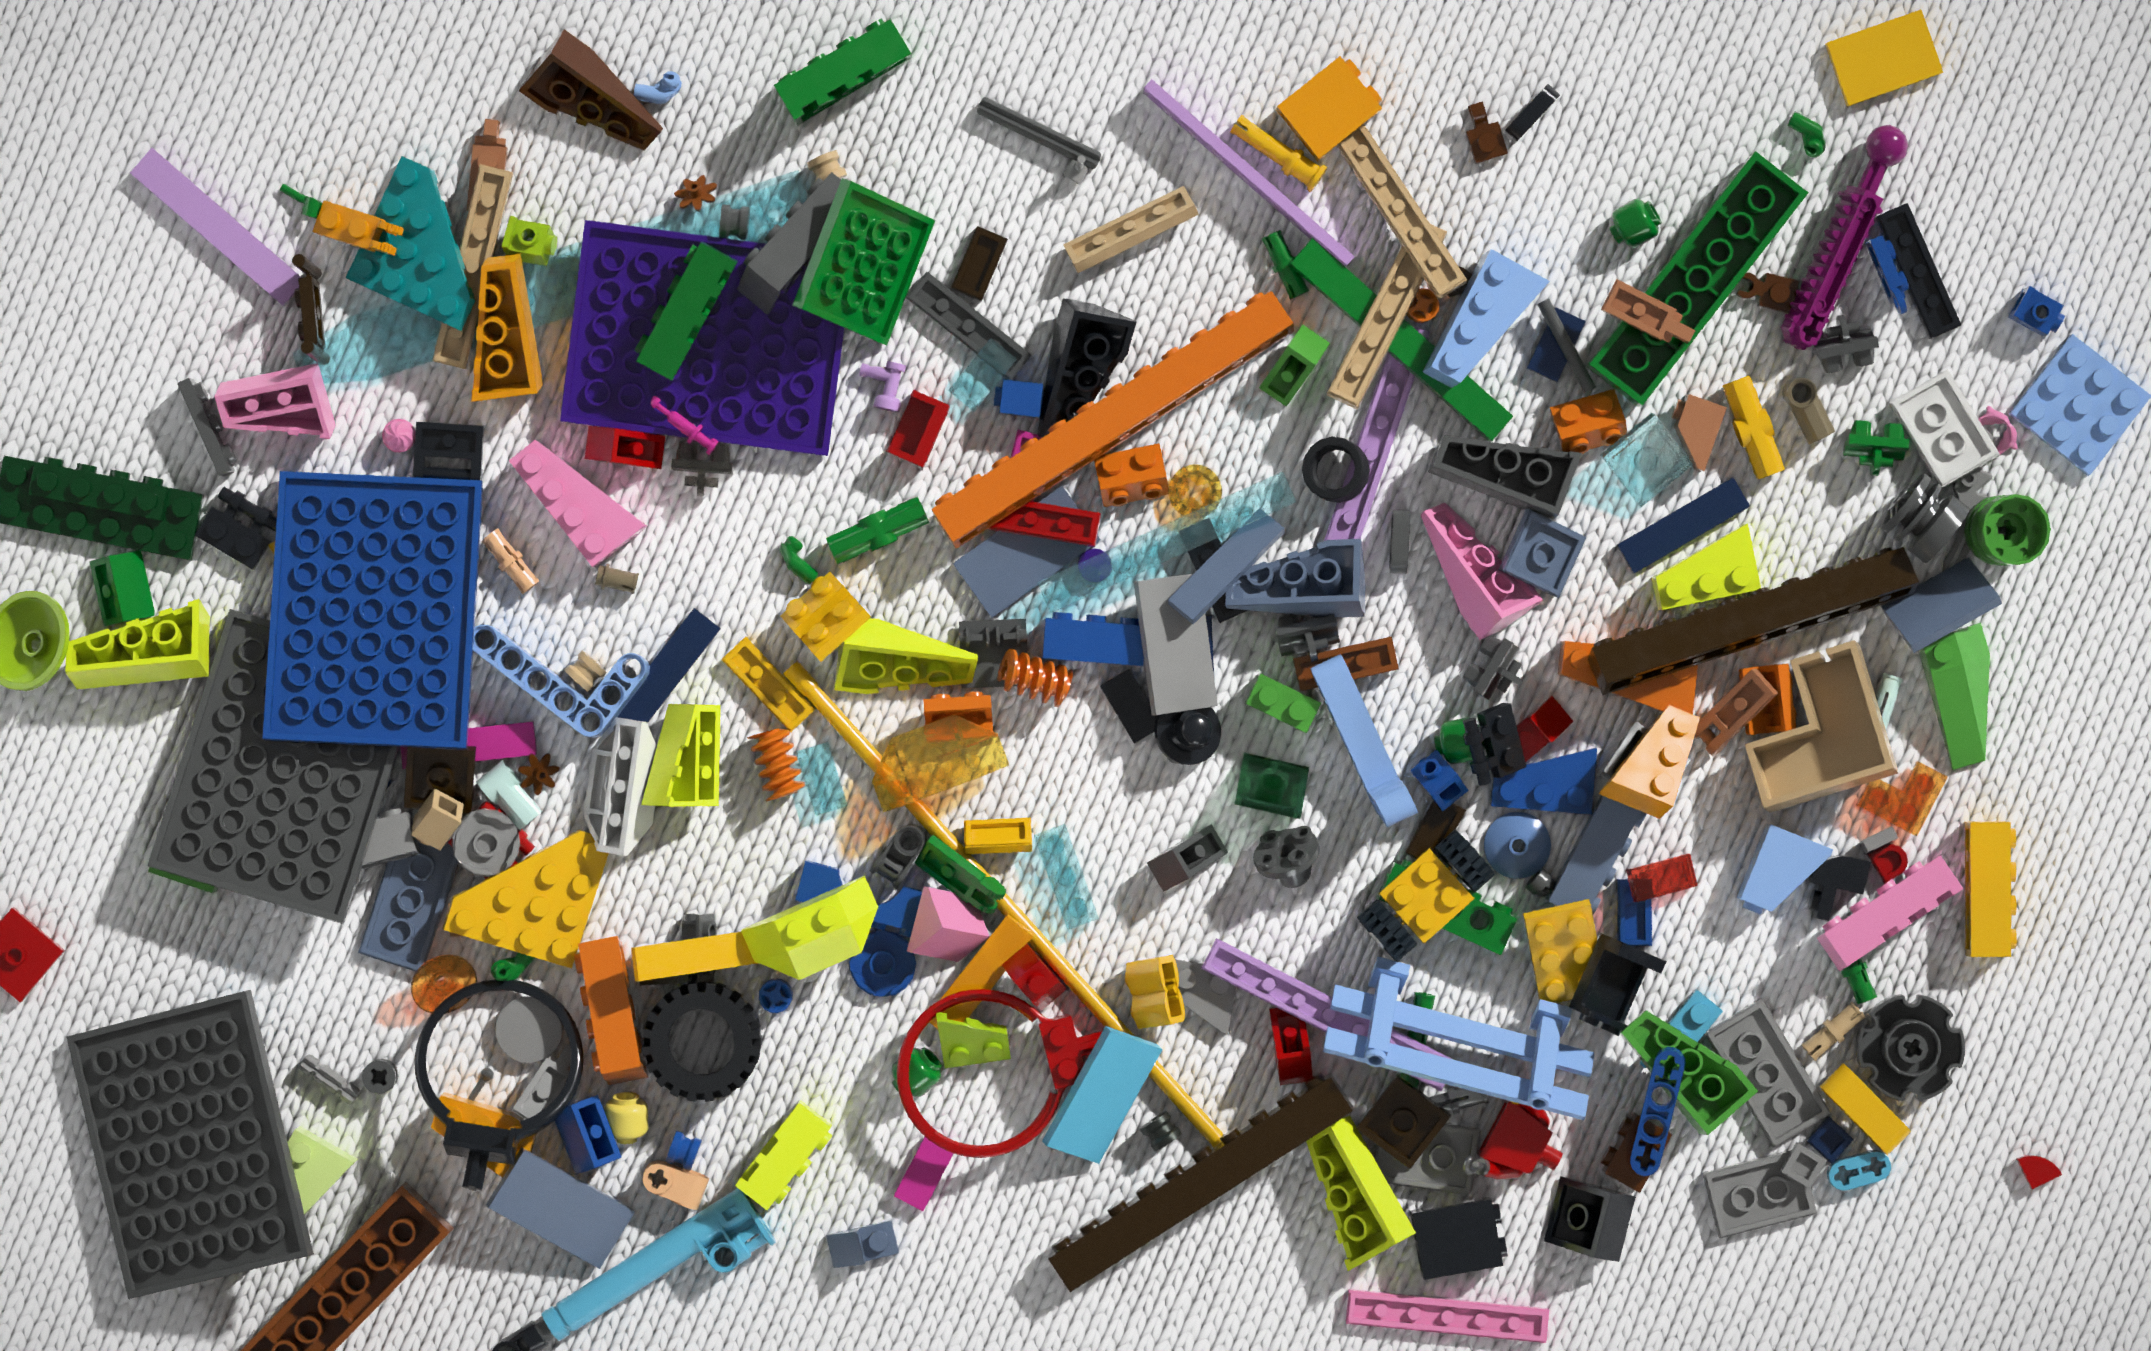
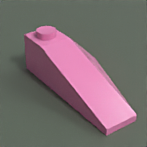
[1421,503,1543,640]

